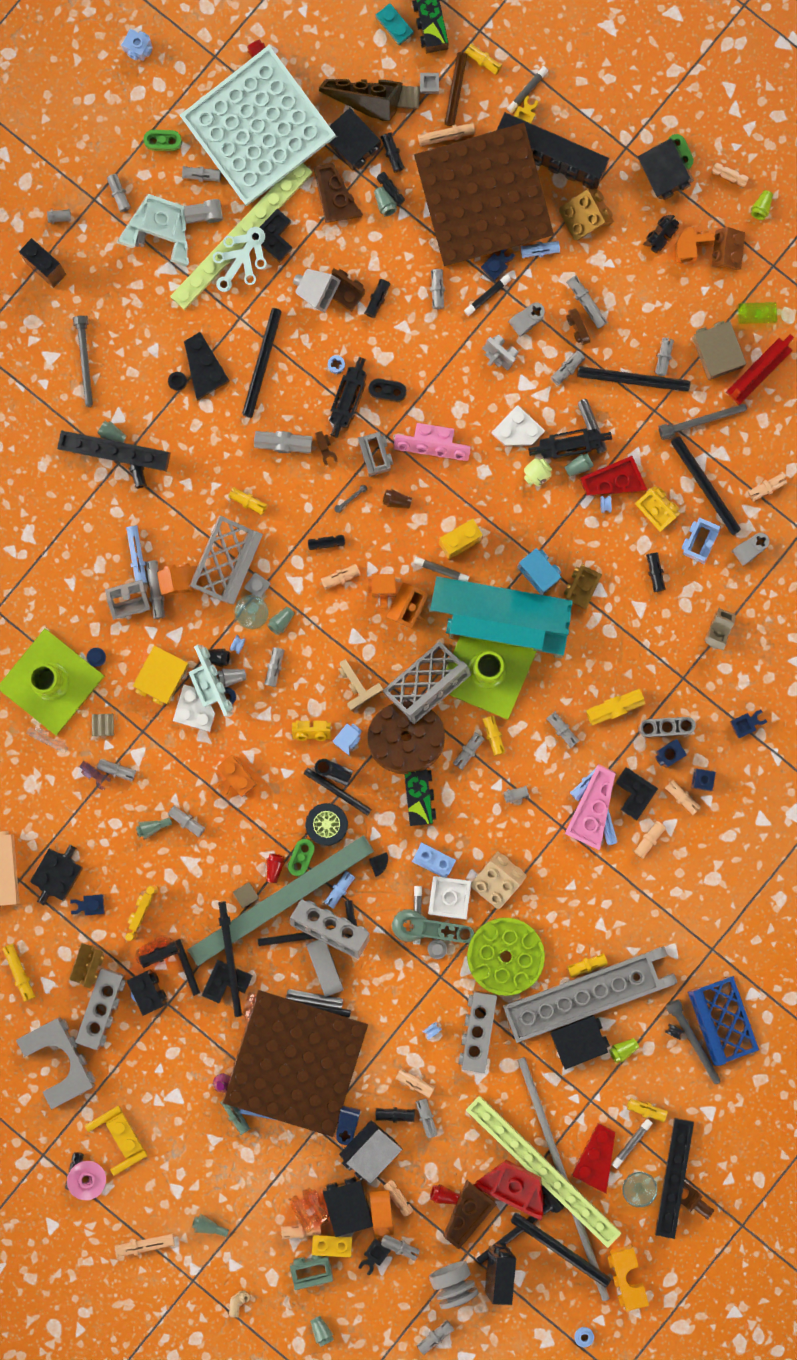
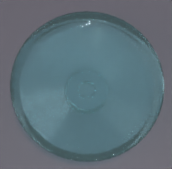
[235,595,268,629]
[623,1172,658,1207]

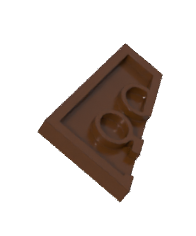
[314,163,363,223]
[443,1180,497,1249]

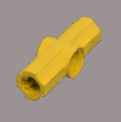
[586,689,646,725]

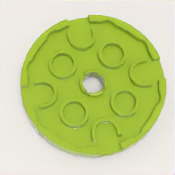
[467,918,545,996]

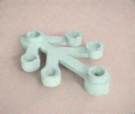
[213,227,267,292]

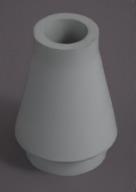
[217,669,246,687]

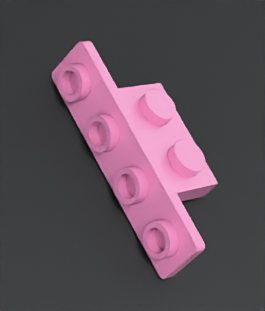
[394,423,471,461]

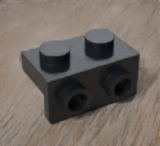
[127,969,167,1016]

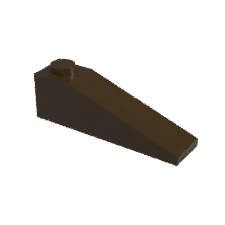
[319,79,403,121]

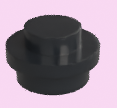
[168,372,187,391]

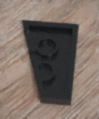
[184,332,230,401]

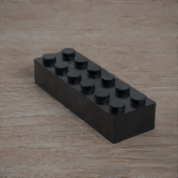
[497,112,609,189]

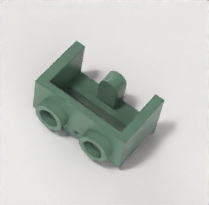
[290,1255,334,1290]

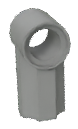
[184,199,223,223]

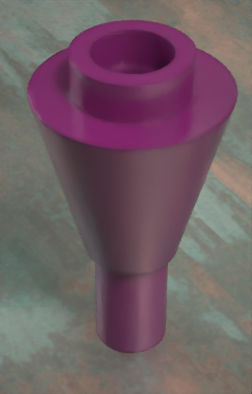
[213,1073,230,1093]

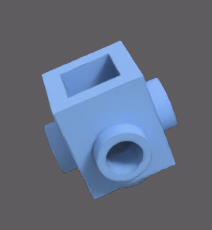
[121,29,153,61]

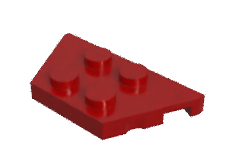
[474,1160,544,1221]

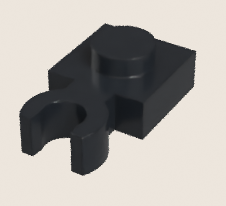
[359,1237,391,1275]

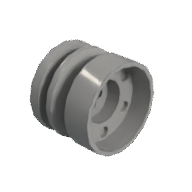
[429,1261,479,1309]

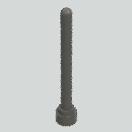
[73,316,93,407]
[658,404,747,440]
[665,999,720,1084]

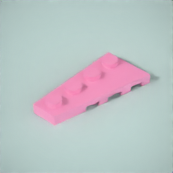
[565,764,616,850]

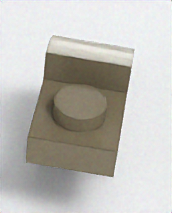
[704,608,736,650]

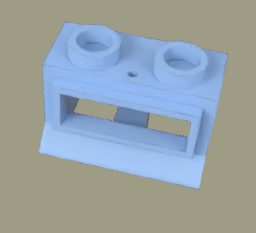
[681,517,720,564]
[332,724,362,756]
[412,842,456,878]

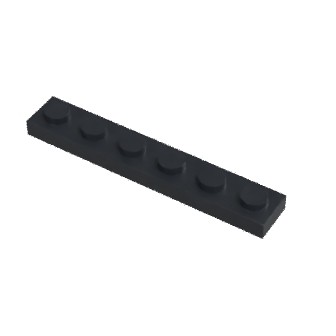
[57,430,171,472]
[655,1118,694,1239]

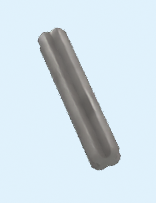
[578,399,607,453]
[286,989,343,1010]

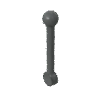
[334,485,367,513]

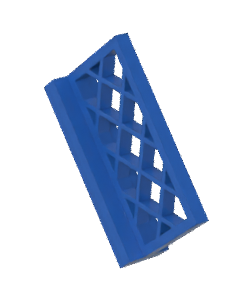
[688,976,759,1066]

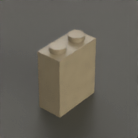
[692,321,746,380]

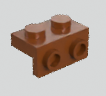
[712,227,745,270]

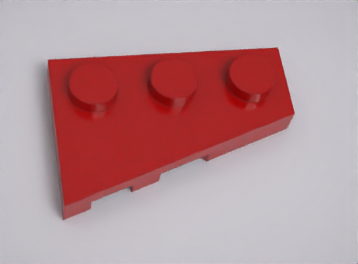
[580,456,647,496]
[571,1123,616,1194]

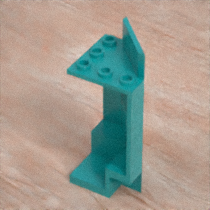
[430,576,573,658]

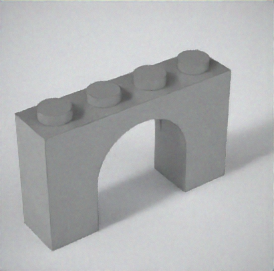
[16,1017,96,1109]

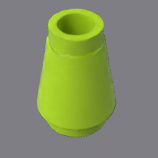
[751,190,773,220]
[609,1038,639,1063]

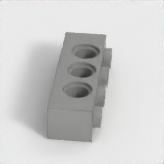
[290,899,370,959]
[75,968,126,1050]
[458,991,497,1073]

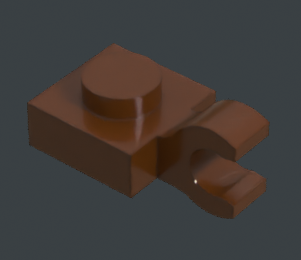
[315,431,337,466]

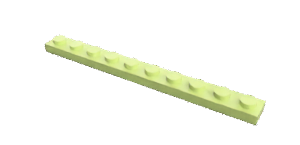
[170,163,313,311]
[466,1095,621,1248]

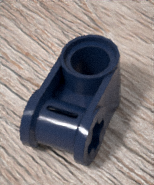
[336,1106,360,1145]

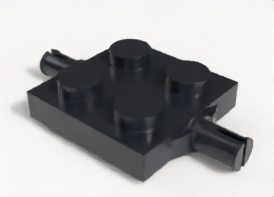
[30,844,83,905]

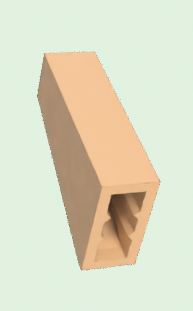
[0,831,20,906]

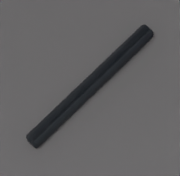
[242,308,282,418]
[577,366,690,391]
[671,436,741,535]
[511,1213,611,1287]

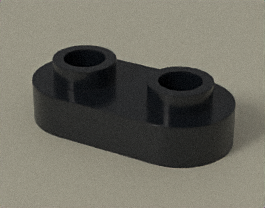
[369,379,406,402]

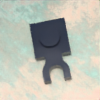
[481,249,515,281]
[730,709,767,739]
[70,894,105,915]

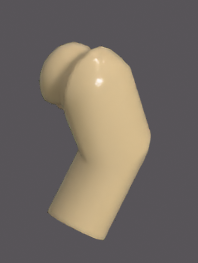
[229,1291,250,1317]

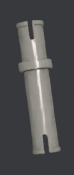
[566,275,608,329]
[145,560,166,619]

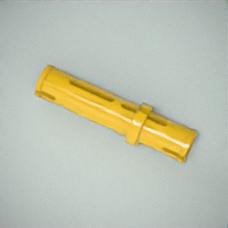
[2,943,36,1002]

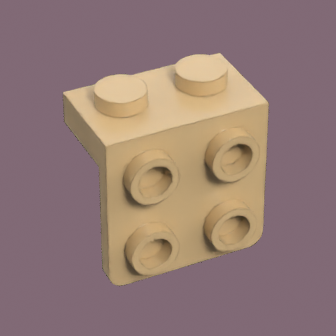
[471,851,527,909]

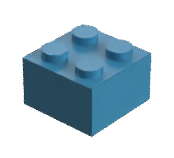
[517,548,561,595]

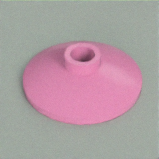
[67,1161,106,1200]

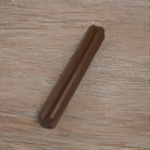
[445,52,467,126]

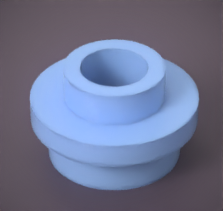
[574,1327,594,1347]

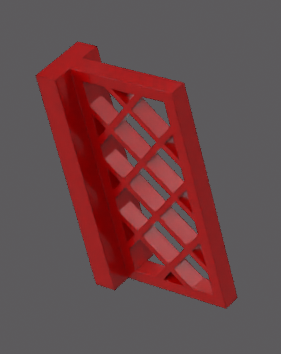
[726,334,794,405]

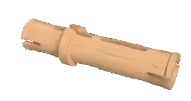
[418,122,475,147]
[115,1233,175,1258]

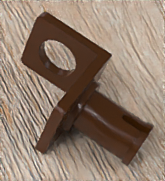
[681,1181,714,1219]

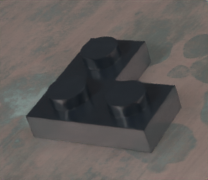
[252,208,293,263]
[615,767,658,821]
[201,960,253,1003]

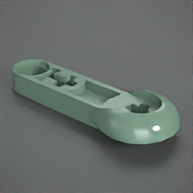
[392,909,474,943]

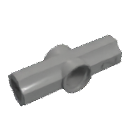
[254,431,313,453]

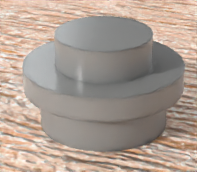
[428,940,447,959]

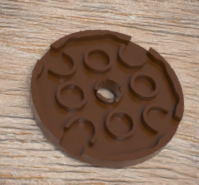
[368,701,445,774]

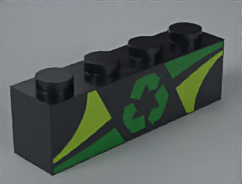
[412,0,449,54]
[404,769,436,826]

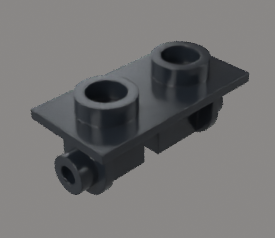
[643,215,679,253]

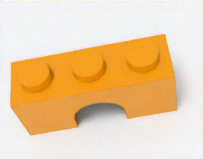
[607,1245,649,1312]

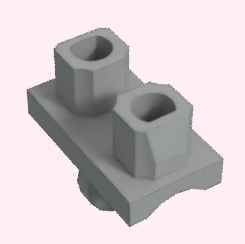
[482,335,518,371]

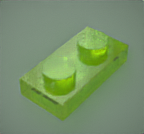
[737,302,777,324]

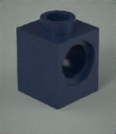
[655,739,687,768]
[691,769,716,792]

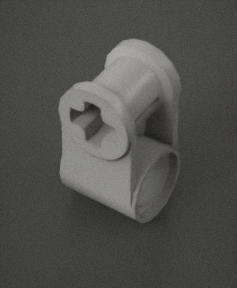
[508,303,545,337]
[732,533,769,566]

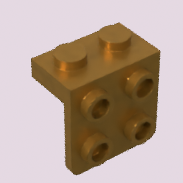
[559,189,614,240]

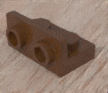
[331,268,365,312]

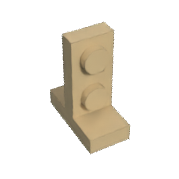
[338,659,383,711]

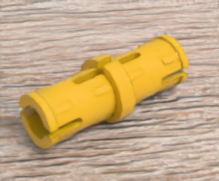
[465,43,502,75]
[228,487,267,515]
[483,716,506,756]
[567,953,608,978]
[627,1098,668,1123]

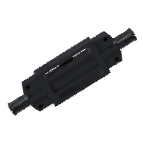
[329,357,367,438]
[528,428,612,459]

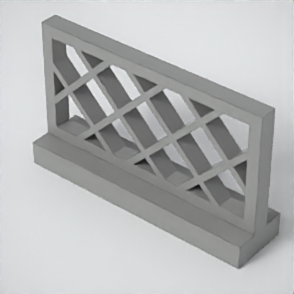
[190,515,263,605]
[382,641,471,724]

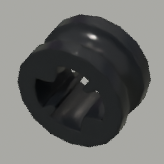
[665,1024,684,1040]

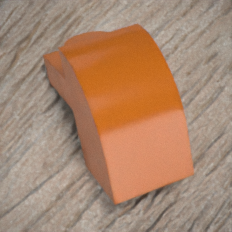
[675,227,715,263]
[370,1190,394,1237]

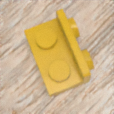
[635,486,680,532]

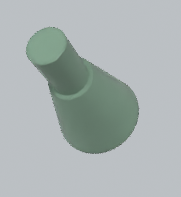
[136,817,172,840]
[192,1214,229,1237]

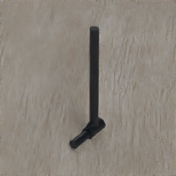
[258,900,358,946]
[477,1185,565,1264]

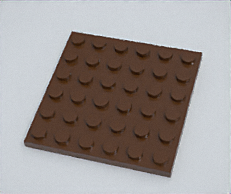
[414,123,554,266]
[222,990,368,1137]

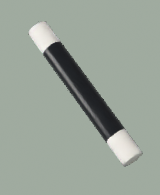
[464,274,511,316]

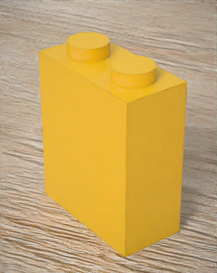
[439,519,483,560]
[133,646,190,706]

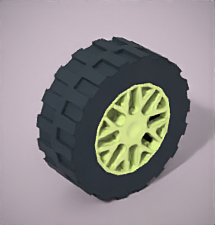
[305,803,348,846]

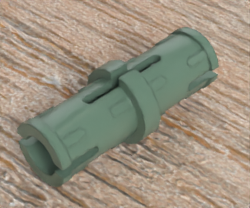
[220,1100,251,1135]

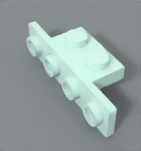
[188,645,233,717]

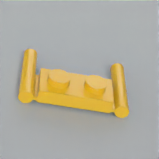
[125,886,158,941]
[85,1105,148,1176]

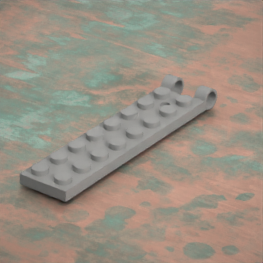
[503,946,678,1043]

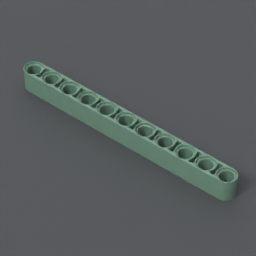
[187,835,374,966]

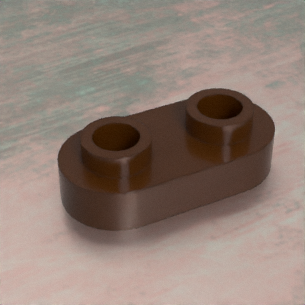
[566,308,590,345]

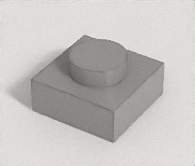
[420,73,439,94]
[244,572,271,599]

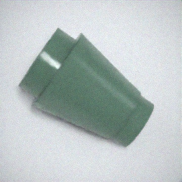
[374,187,397,217]
[98,420,127,443]
[565,453,594,477]
[267,607,295,635]
[310,1316,334,1347]

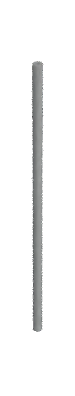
[518,1057,610,1301]

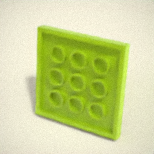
[0,628,105,736]
[446,636,537,720]

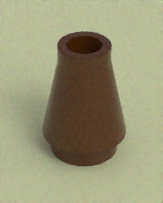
[383,489,412,509]

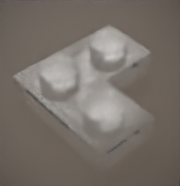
[26,726,69,754]

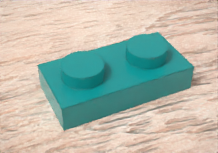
[376,4,414,45]

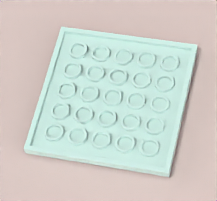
[179,45,337,206]

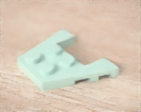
[117,194,189,267]

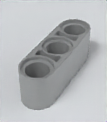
[638,717,696,738]
[306,940,343,997]

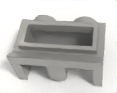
[358,432,393,477]
[105,580,150,620]

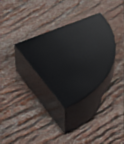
[369,852,388,877]

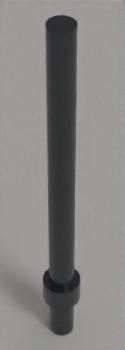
[218,901,242,1017]

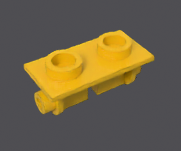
[292,721,331,741]
[312,1235,352,1257]

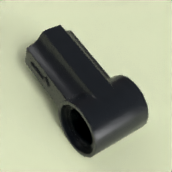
[314,759,353,786]

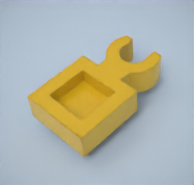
[514,96,538,124]

